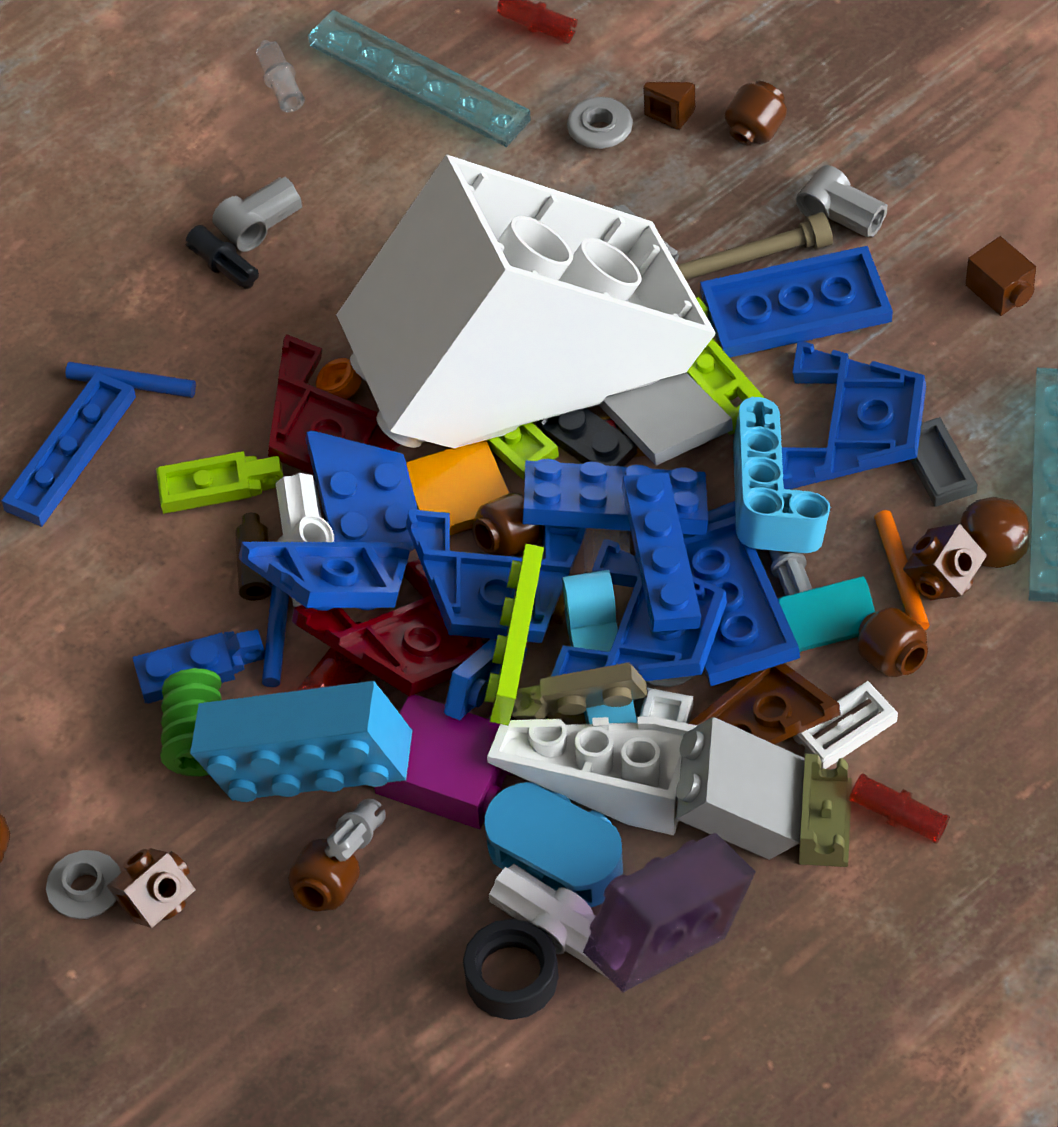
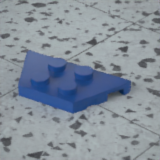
[305,431,418,552]
[239,542,411,611]

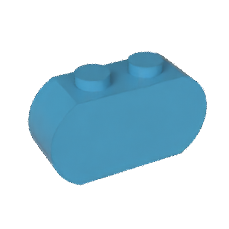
[485,782,623,908]

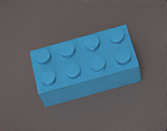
[190,681,413,802]

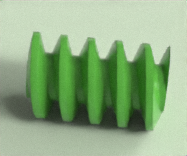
[160,668,222,776]

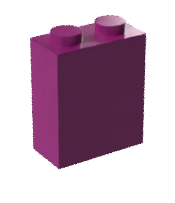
[374,694,513,830]

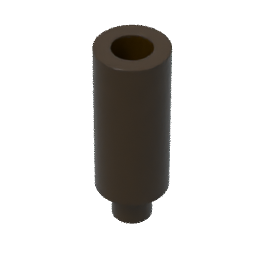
[235,512,272,601]

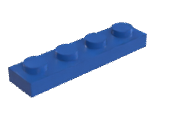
[1,371,136,527]
[622,472,701,632]

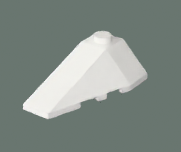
[487,716,696,835]

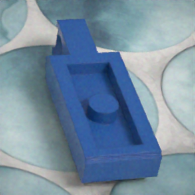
[132,629,265,704]
[443,638,528,720]

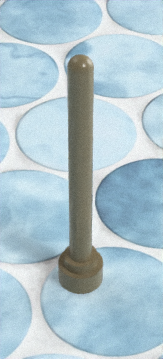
[677,212,833,280]

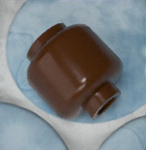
[725,81,787,146]
[472,493,541,556]
[858,607,928,677]
[288,838,360,911]

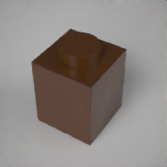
[965,236,1036,316]

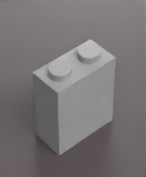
[676,717,805,860]

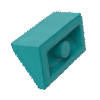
[778,577,876,652]

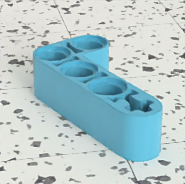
[733,397,830,553]
[562,570,637,724]

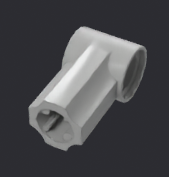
[795,165,888,238]
[212,177,303,252]

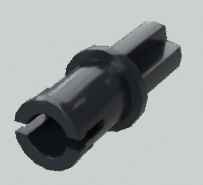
[185,225,259,289]

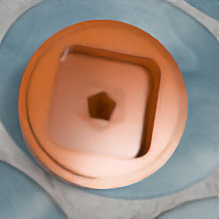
[316,358,362,399]

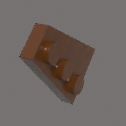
[688,663,841,745]

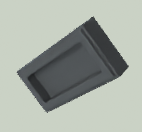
[910,417,978,507]

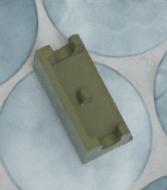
[799,753,852,867]

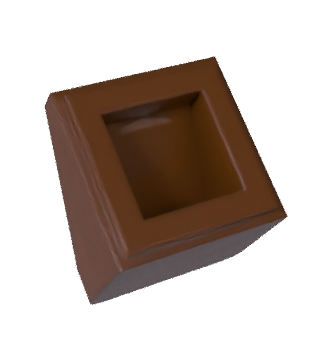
[643,82,695,130]

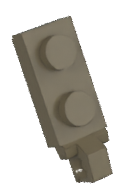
[512,662,647,720]

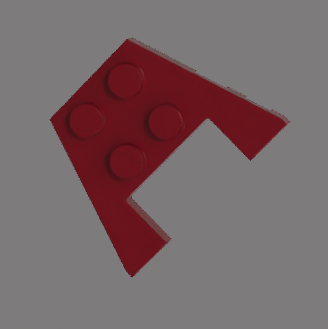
[268,334,401,475]
[292,559,484,696]

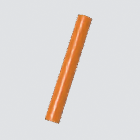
[874,510,930,630]

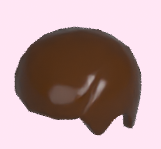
[960,497,1030,568]

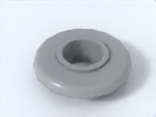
[567,97,633,149]
[46,850,121,919]

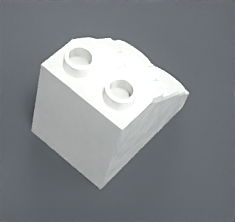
[336,154,716,449]

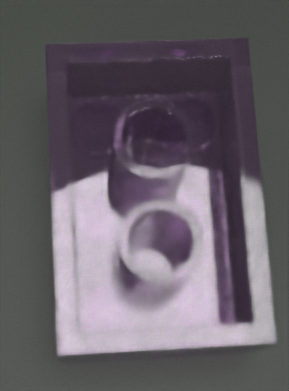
[583,832,756,993]

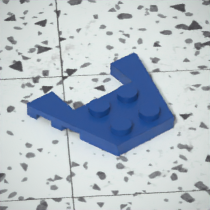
[782,341,926,489]
[406,509,586,643]
[551,539,727,681]

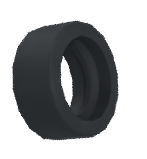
[463,919,559,1020]

